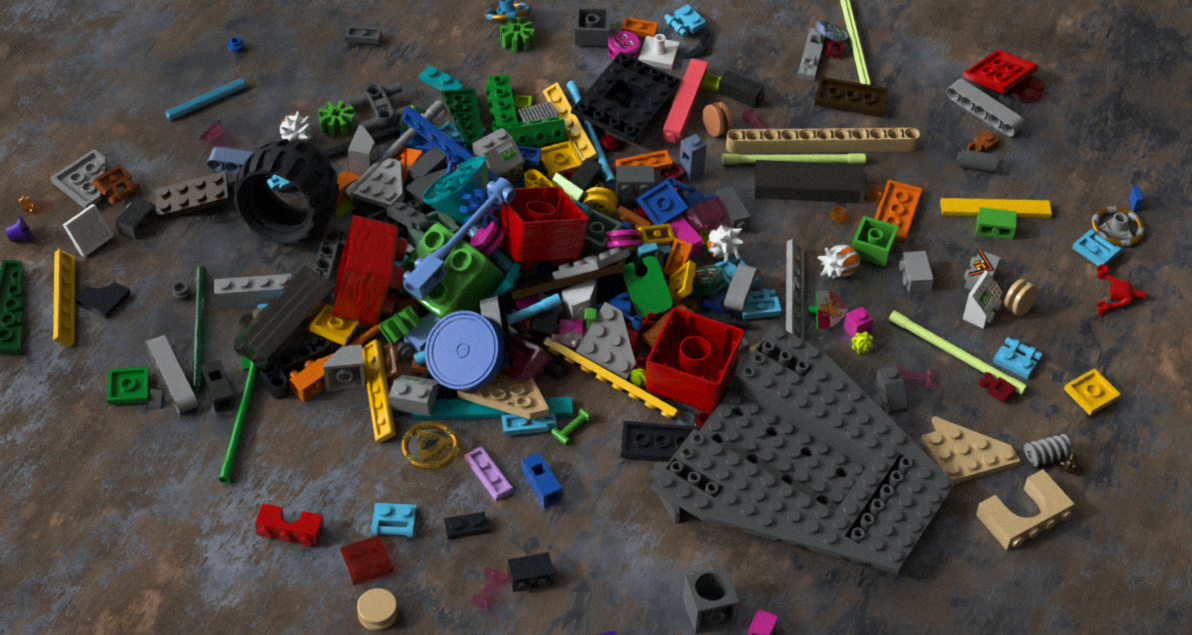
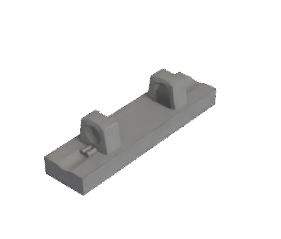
[797,28,826,81]

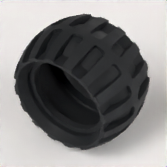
[234,139,339,245]

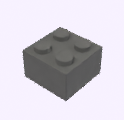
[575,6,610,46]
[616,166,655,207]

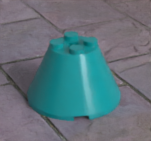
[422,156,492,225]

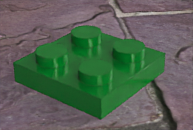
[107,366,149,405]

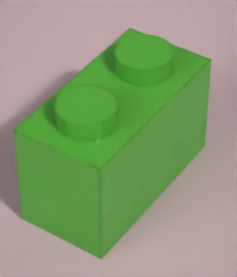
[976,207,1016,240]

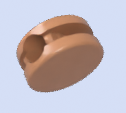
[703,102,732,137]

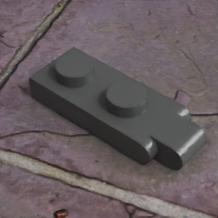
[386,202,429,230]

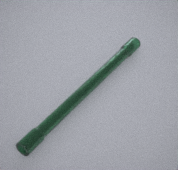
[191,266,207,393]

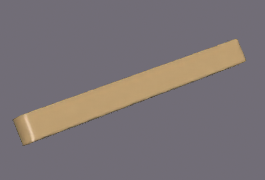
[726,128,920,153]

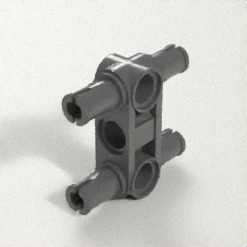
[349,82,411,132]

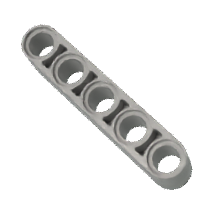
[946,79,1025,137]
[145,335,198,414]

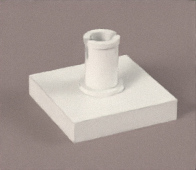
[638,34,680,70]
[63,204,114,257]

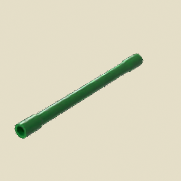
[218,348,265,484]

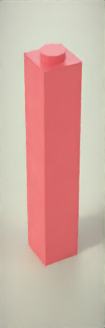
[662,58,708,145]

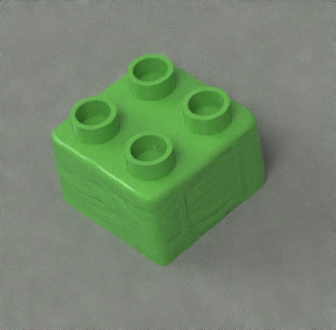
[400,223,503,319]

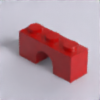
[255,503,324,547]

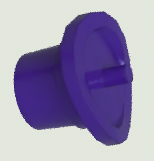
[6,217,32,243]

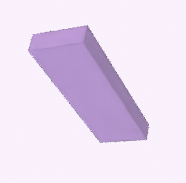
[464,446,513,501]

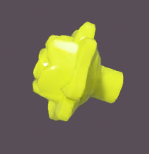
[851,332,873,354]

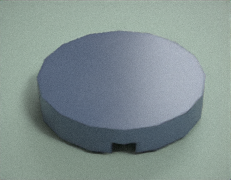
[816,20,848,43]

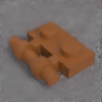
[92,164,140,204]

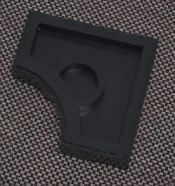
[75,282,131,318]

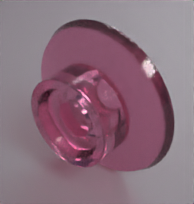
[198,118,224,142]

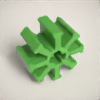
[500,17,534,53]
[319,100,355,138]
[379,305,422,343]

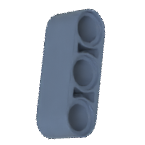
[207,147,253,174]

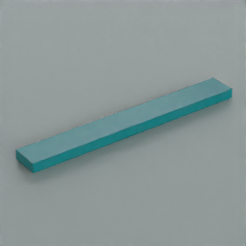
[413,397,573,420]

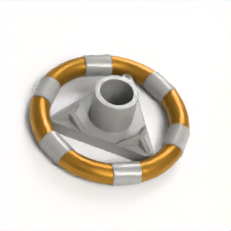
[1091,206,1145,247]

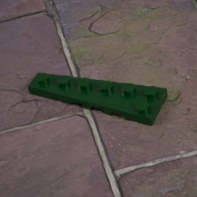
[441,88,483,149]
[0,260,23,355]

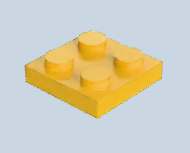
[541,140,582,179]
[667,260,696,308]
[309,304,360,346]
[1064,368,1121,416]

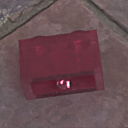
[682,196,729,233]

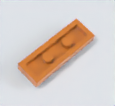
[615,150,673,171]

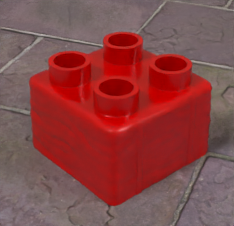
[491,186,589,269]
[332,215,407,324]
[646,308,744,412]

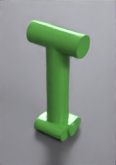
[584,308,598,333]
[551,408,592,445]

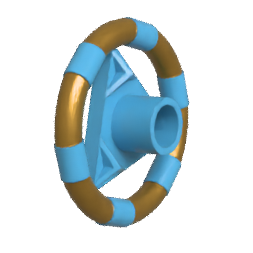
[484,0,532,21]

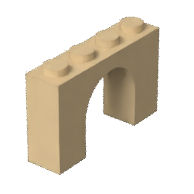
[976,469,1074,550]

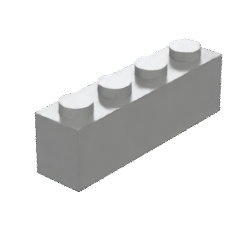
[214,274,294,309]

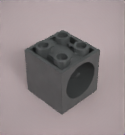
[683,566,739,634]

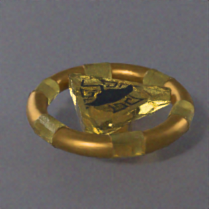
[401,421,460,470]

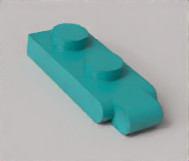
[419,65,465,91]

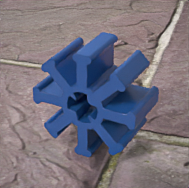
[459,189,502,228]

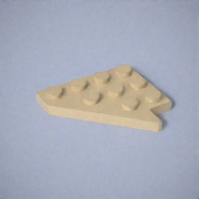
[457,361,549,419]
[921,416,1020,484]

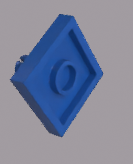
[637,179,688,225]

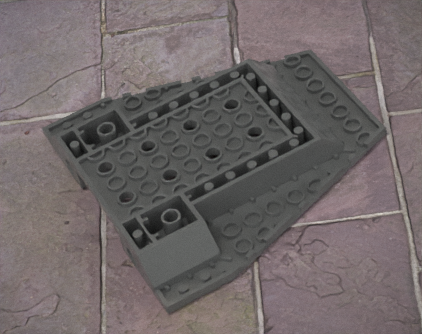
[650,324,955,574]

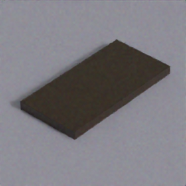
[506,261,625,300]

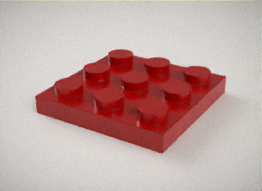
[963,49,1038,94]

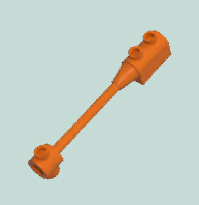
[288,296,420,402]

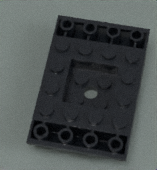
[570,52,682,145]

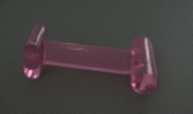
[742,107,773,129]
[896,363,935,388]
[472,567,507,608]

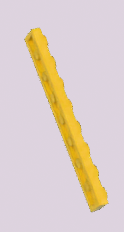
[543,337,682,419]

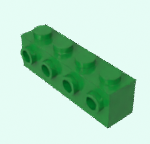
[485,75,518,127]
[491,116,567,147]

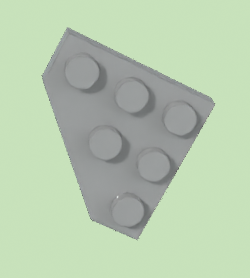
[51,149,107,209]
[353,158,405,208]
[552,247,630,280]
[576,302,636,381]

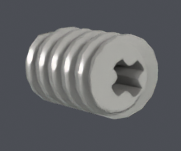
[1024,434,1070,467]

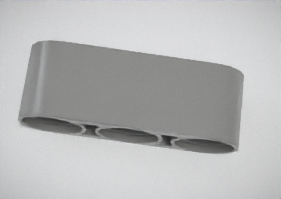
[724,263,757,312]

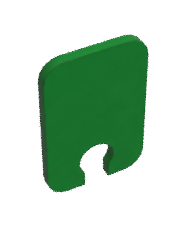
[622,256,673,319]

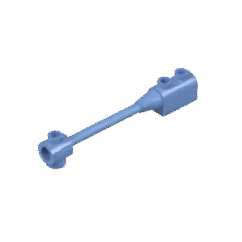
[402,178,516,300]

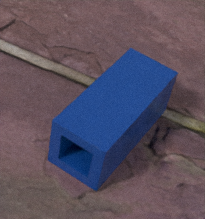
[521,452,562,507]

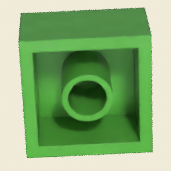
[852,216,899,267]

